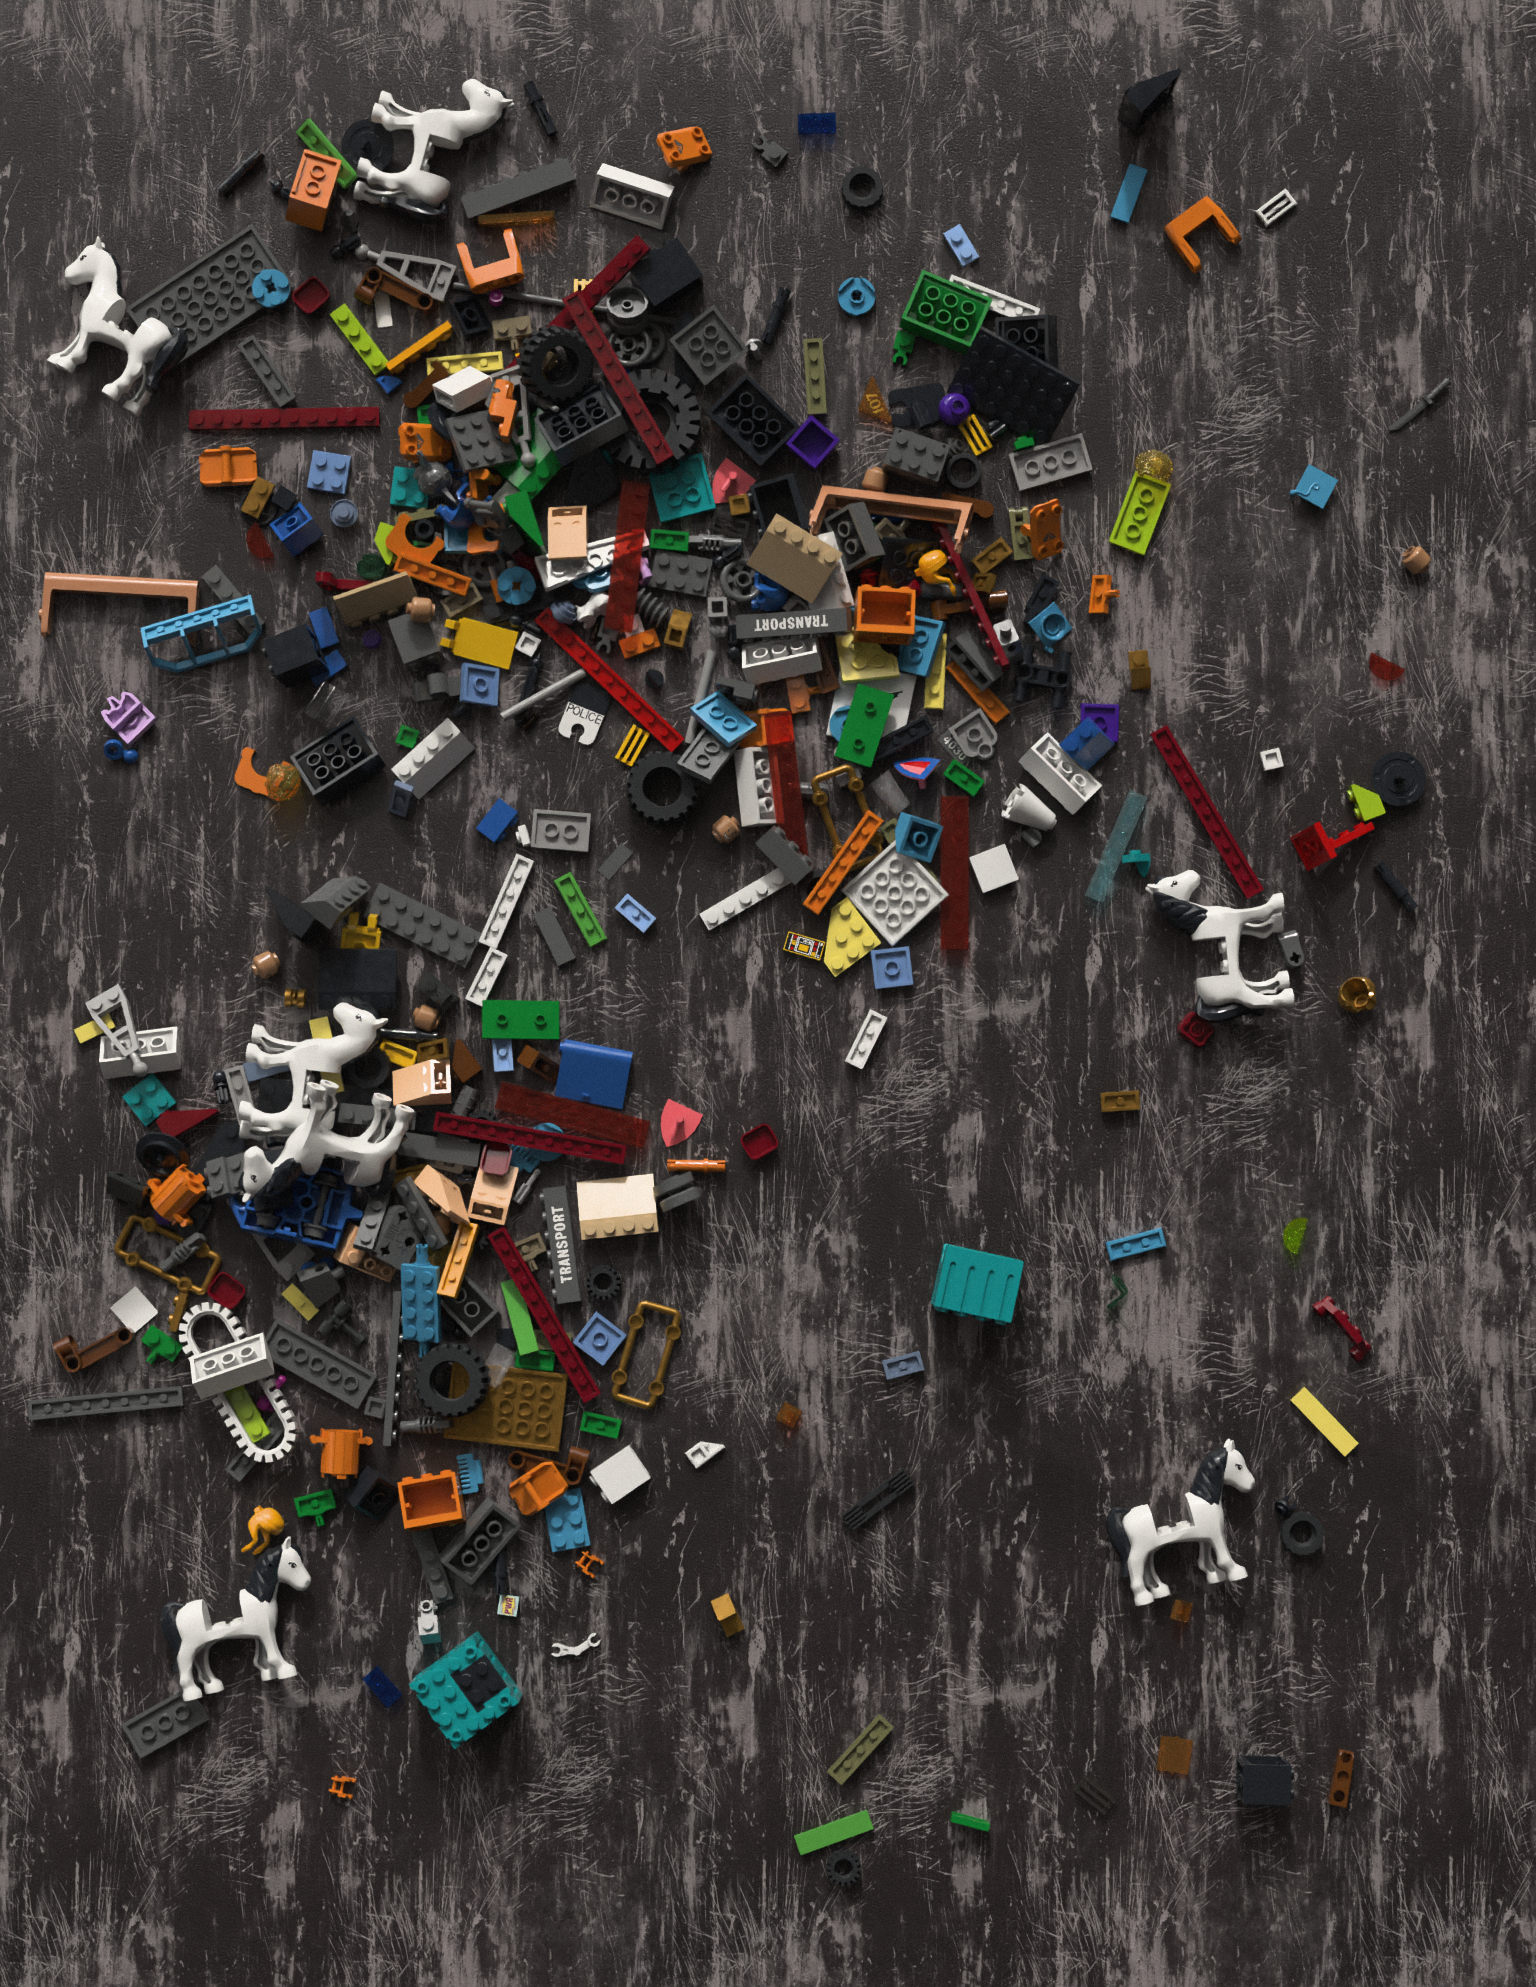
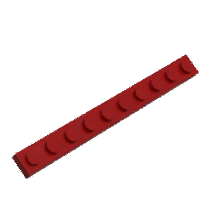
[534,607,685,752]

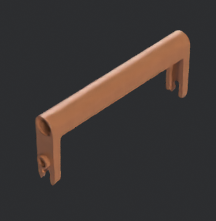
[809,485,974,554]
[39,572,200,647]

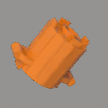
[147,1164,206,1227]
[309,1428,373,1479]

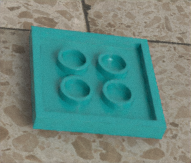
[649,453,716,523]

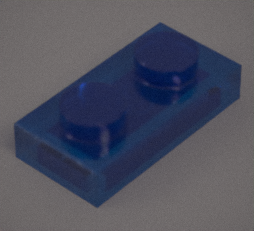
[798,112,836,135]
[363,1665,403,1708]

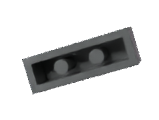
[945,630,1004,692]
[755,825,814,885]

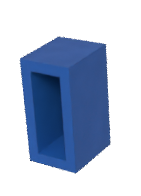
[476,798,519,844]

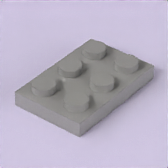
[531,809,591,852]

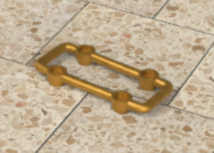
[811,764,884,872]
[114,1214,222,1295]
[611,1300,681,1409]

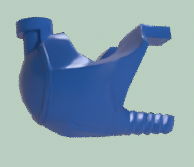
[434,481,492,530]
[751,571,788,612]

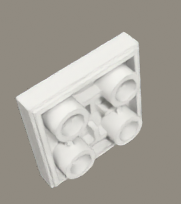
[969,844,1019,893]

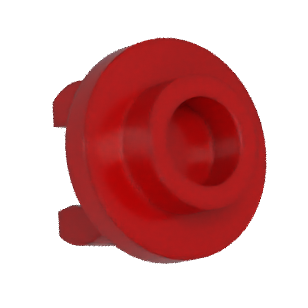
[858,568,877,586]

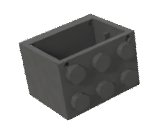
[882,427,950,490]
[388,614,445,673]

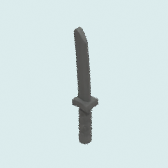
[1388,378,1451,431]

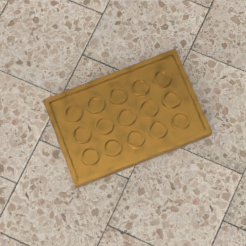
[443,1362,568,1452]

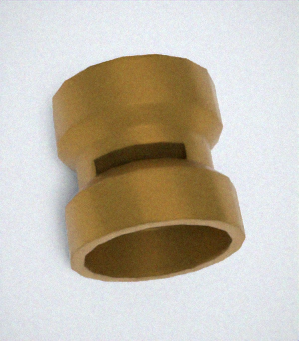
[284,988,306,1008]

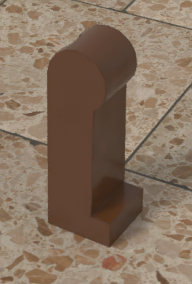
[403,359,451,408]
[941,492,994,520]
[1326,1749,1354,1808]

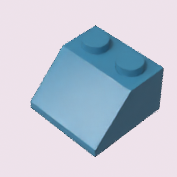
[895,812,943,863]

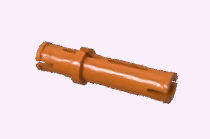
[667,1159,726,1174]

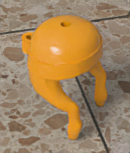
[914,550,959,597]
[241,1505,285,1555]

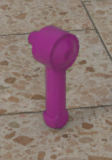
[489,288,504,307]
[256,1375,287,1412]

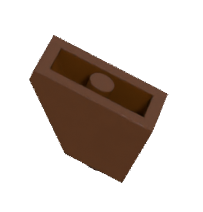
[452,1039,483,1083]
[517,1045,560,1084]

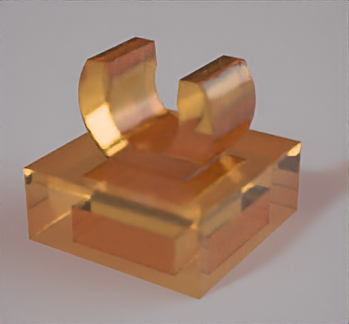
[776,1401,802,1428]

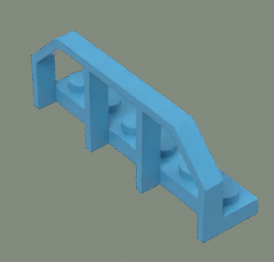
[140,595,262,673]

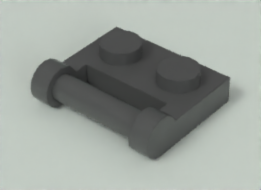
[464,498,511,529]

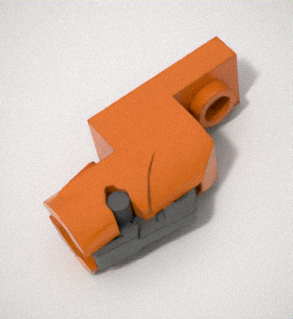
[485,379,518,443]

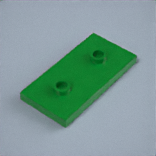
[834,683,894,768]
[482,1000,559,1040]

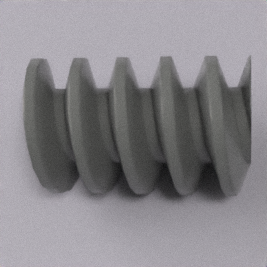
[628,587,670,629]

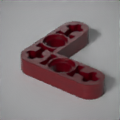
[315,572,374,592]

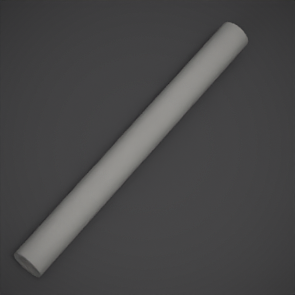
[684,650,717,744]
[500,668,587,722]

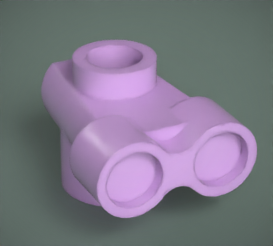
[626,553,653,587]

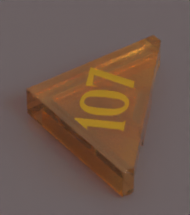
[858,377,892,423]

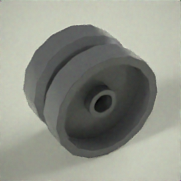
[606,285,649,336]
[652,1171,701,1212]

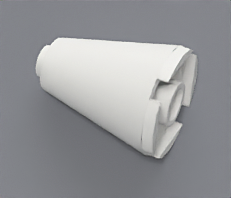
[1002,784,1057,831]

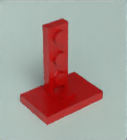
[1290,821,1375,871]

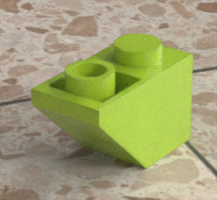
[374,522,398,568]
[1347,784,1386,823]

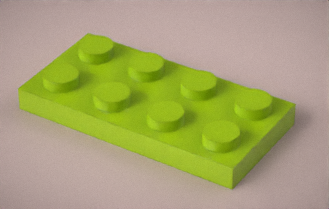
[1108,471,1171,556]

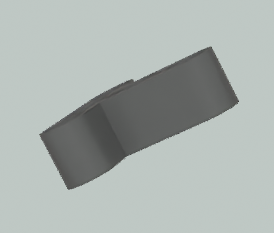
[412,673,461,703]

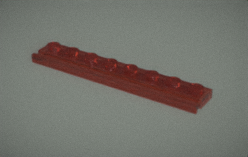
[604,479,650,633]
[764,710,809,857]
[940,796,969,950]
[495,1081,651,1148]

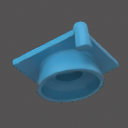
[1289,464,1338,509]
[1029,602,1073,653]

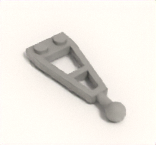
[354,244,457,303]
[488,365,536,468]
[85,984,148,1077]
[226,1195,315,1282]

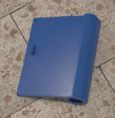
[555,1039,633,1109]

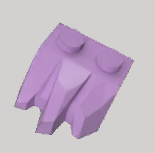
[101,692,158,746]

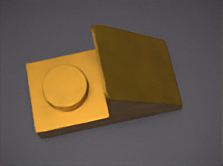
[1128,650,1151,690]
[417,1038,449,1063]
[711,1593,745,1637]

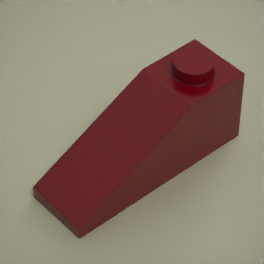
[156,1108,220,1138]

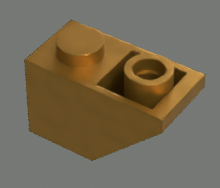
[664,609,692,651]

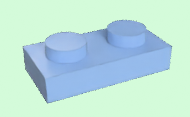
[943,224,979,268]
[615,894,656,933]
[491,1039,514,1072]

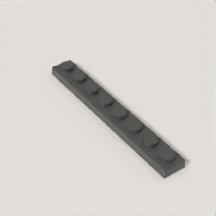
[383,1290,403,1446]
[28,1386,184,1420]

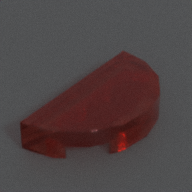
[246,522,274,558]
[1368,652,1406,681]

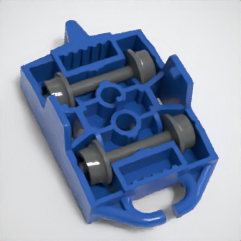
[229,1166,363,1252]

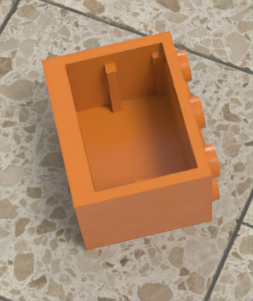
[285,149,342,232]
[853,584,916,645]
[397,1470,467,1532]

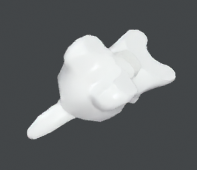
[574,591,615,629]

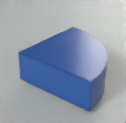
[376,376,403,396]

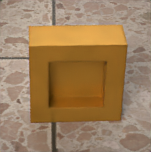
[728,494,750,517]

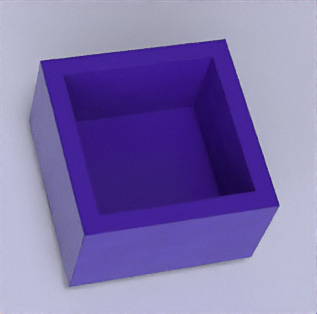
[786,415,840,473]

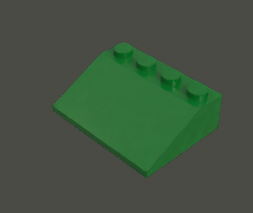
[899,270,993,355]
[492,407,562,501]
[502,490,547,555]

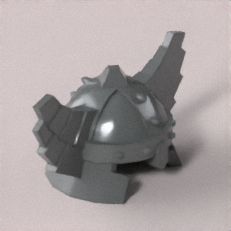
[413,450,458,508]

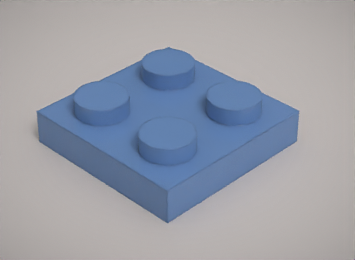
[307,450,352,495]
[460,663,499,707]
[871,946,913,989]
[573,1311,627,1365]

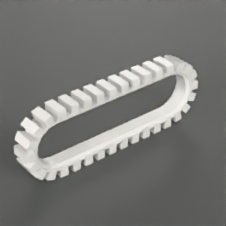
[179,1302,299,1463]

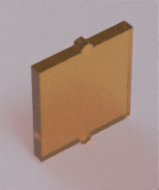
[1156,1735,1193,1774]

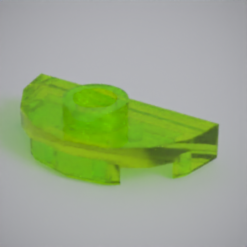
[1282,1217,1308,1255]

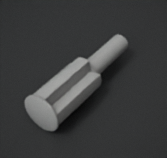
[534,396,559,412]
[512,1169,541,1205]

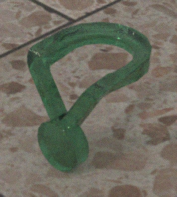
[1106,1274,1128,1309]

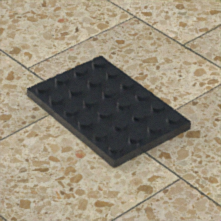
[947,326,1081,445]

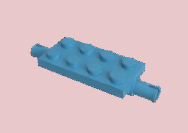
[401,1244,442,1358]

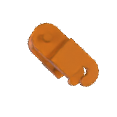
[575,1551,605,1578]
[329,1775,356,1799]

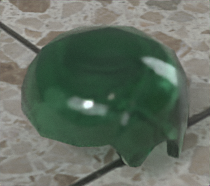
[356,553,387,582]

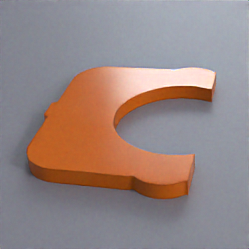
[467,503,505,555]
[385,513,445,563]
[234,747,293,798]

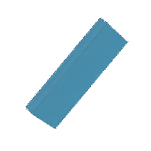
[1110,164,1147,224]
[1105,1228,1166,1261]

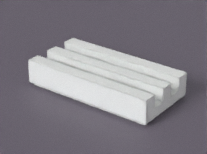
[1255,188,1297,228]

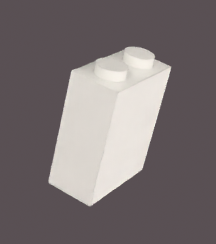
[432,366,494,412]
[590,1445,651,1504]

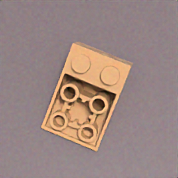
[548,505,589,561]
[392,1059,452,1107]
[414,1164,470,1225]
[467,1165,519,1225]
[333,1222,396,1283]

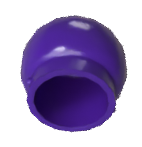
[938,393,970,426]

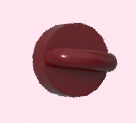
[905,579,922,599]

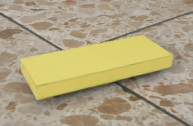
[74,1013,116,1044]
[282,1283,319,1321]

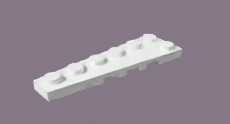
[535,529,650,592]

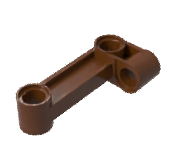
[354,267,435,314]
[930,590,1009,621]
[53,1327,136,1373]
[508,1446,590,1485]

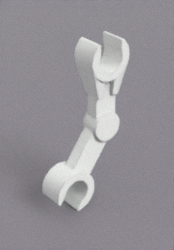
[552,1633,601,1657]

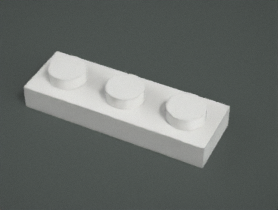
[465,947,508,1006]
[845,1009,887,1069]

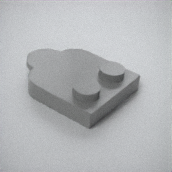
[948,708,997,760]

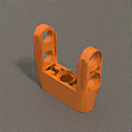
[1164,196,1242,274]
[456,228,525,294]

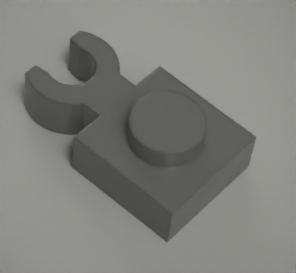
[753,135,788,169]
[597,617,622,653]

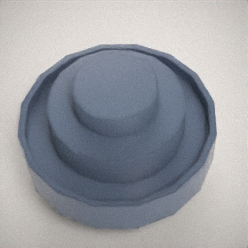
[330,499,359,528]
[550,600,576,625]

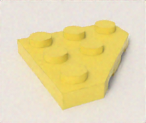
[834,627,900,684]
[824,897,881,977]

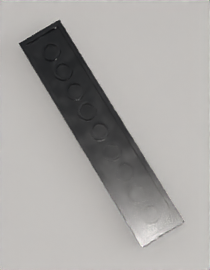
[257,1078,452,1134]

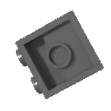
[716,676,758,706]
[204,1152,245,1201]

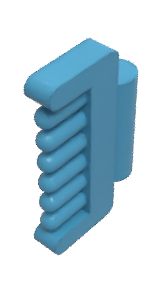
[505,1143,540,1173]
[456,1453,484,1494]

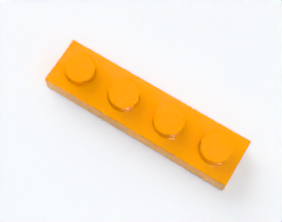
[385,321,453,374]
[437,1221,480,1299]

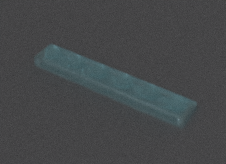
[1085,790,1147,903]

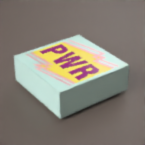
[497,1595,520,1617]

